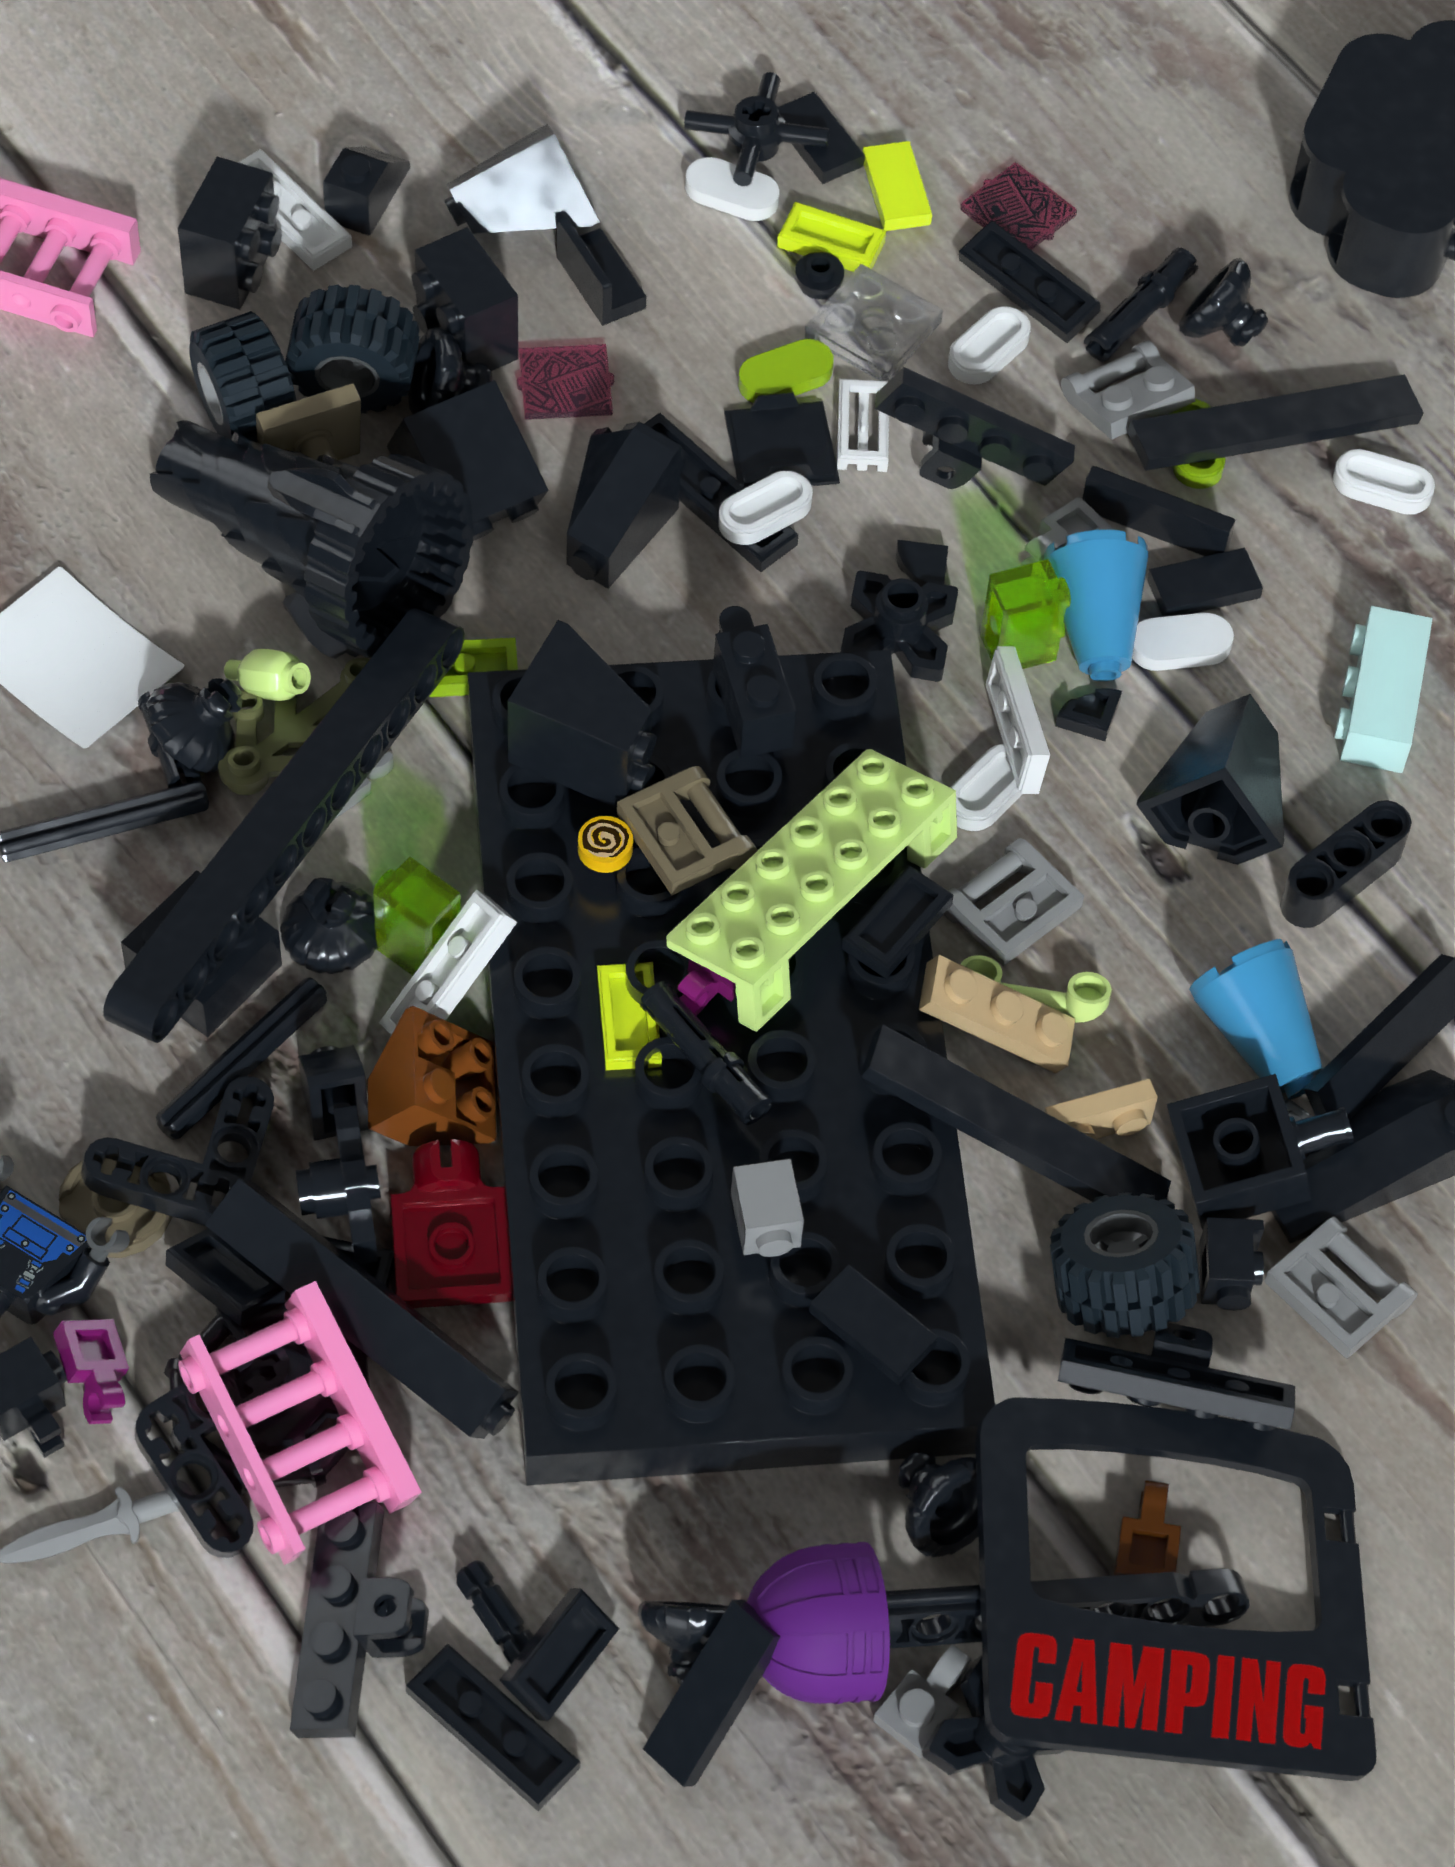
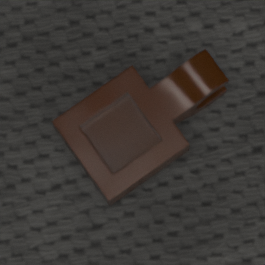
[1114,1480,1181,1576]

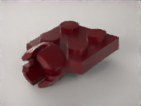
[391,1139,513,1308]

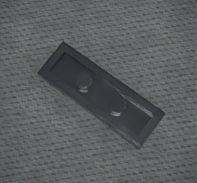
[958,220,1101,343]
[1082,466,1236,556]
[642,1599,780,1787]
[406,1644,580,1812]

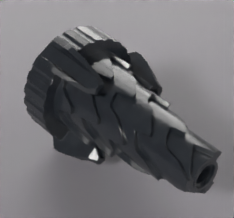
[150,420,474,659]

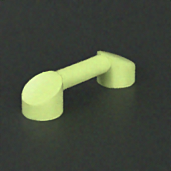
[960,955,1112,1023]

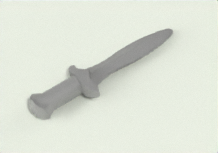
[0,1479,194,1563]

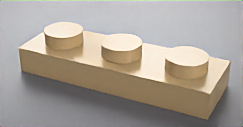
[919,955,1075,1073]

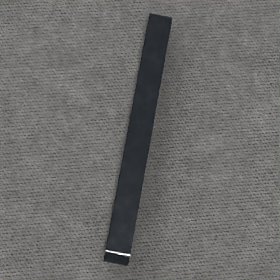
[103,608,465,1043]

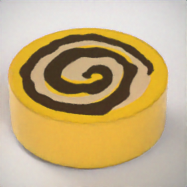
[578,816,633,873]

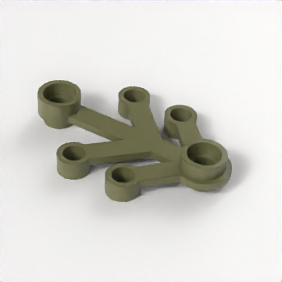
[218,657,370,795]

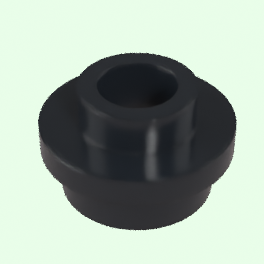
[795,252,845,299]

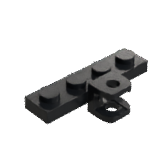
[875,367,1075,489]
[1058,1322,1295,1431]
[290,1502,429,1738]

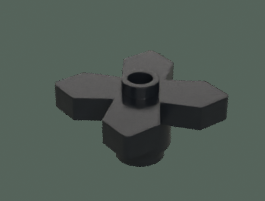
[840,570,958,682]
[295,1105,381,1264]
[922,1655,1065,1822]

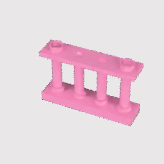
[0,178,141,337]
[178,1281,422,1565]

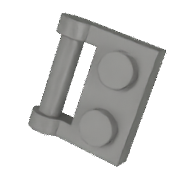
[1061,340,1195,440]
[944,838,1084,966]
[1264,1216,1418,1359]

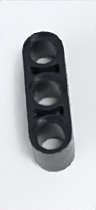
[1280,800,1412,928]

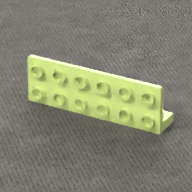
[666,749,957,1032]

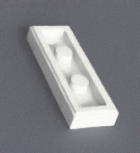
[238,149,352,271]
[985,646,1050,794]
[379,889,517,1035]

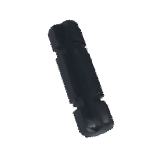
[456,1560,533,1664]

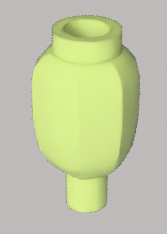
[224,649,311,701]

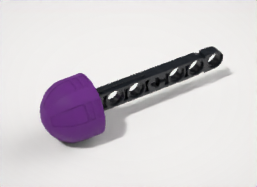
[747,1542,1250,1704]

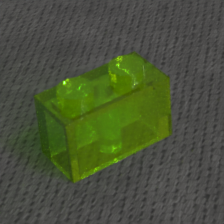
[980,559,1071,669]
[373,857,461,976]

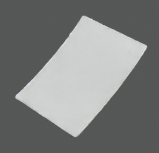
[0,567,185,748]

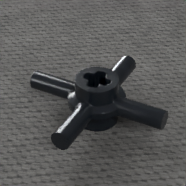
[684,72,830,187]

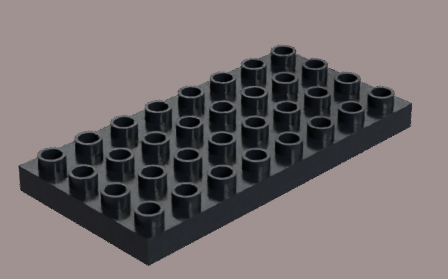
[468,650,995,1486]

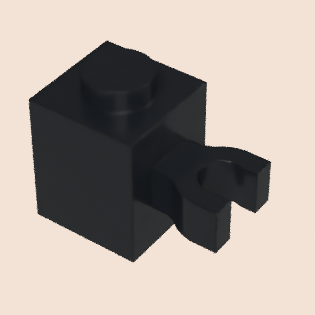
[0,1337,67,1458]

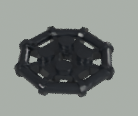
[164,1302,370,1496]

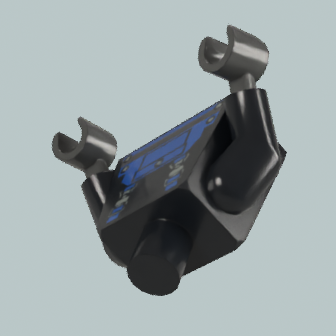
[0,1155,130,1325]

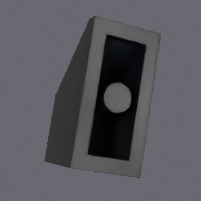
[323,147,410,236]
[298,1045,369,1141]

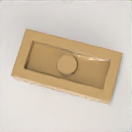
[1044,1079,1158,1139]

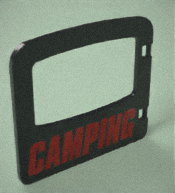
[975,1397,1377,1781]

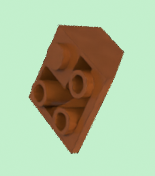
[368,1006,497,1146]

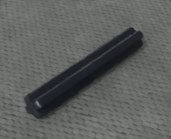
[0,780,209,862]
[156,977,327,1140]

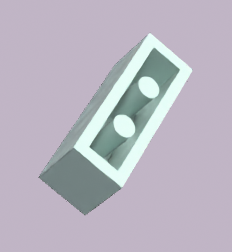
[1334,606,1433,773]

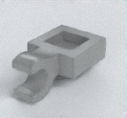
[1021,496,1113,579]
[873,1644,971,1758]

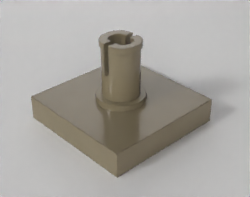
[256,383,361,460]

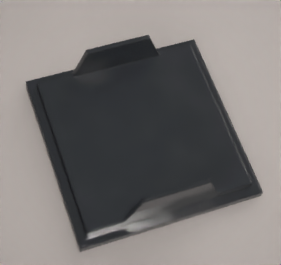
[724,393,840,488]

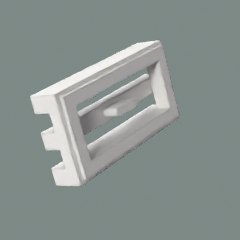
[837,379,889,472]

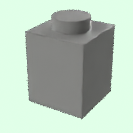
[731,1159,804,1257]

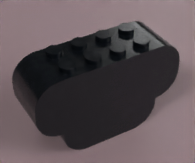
[1289,20,1455,298]

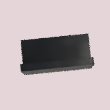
[557,217,647,326]

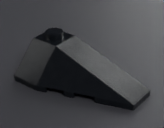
[1271,1069,1455,1244]

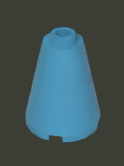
[1044,530,1148,681]
[1189,939,1323,1099]

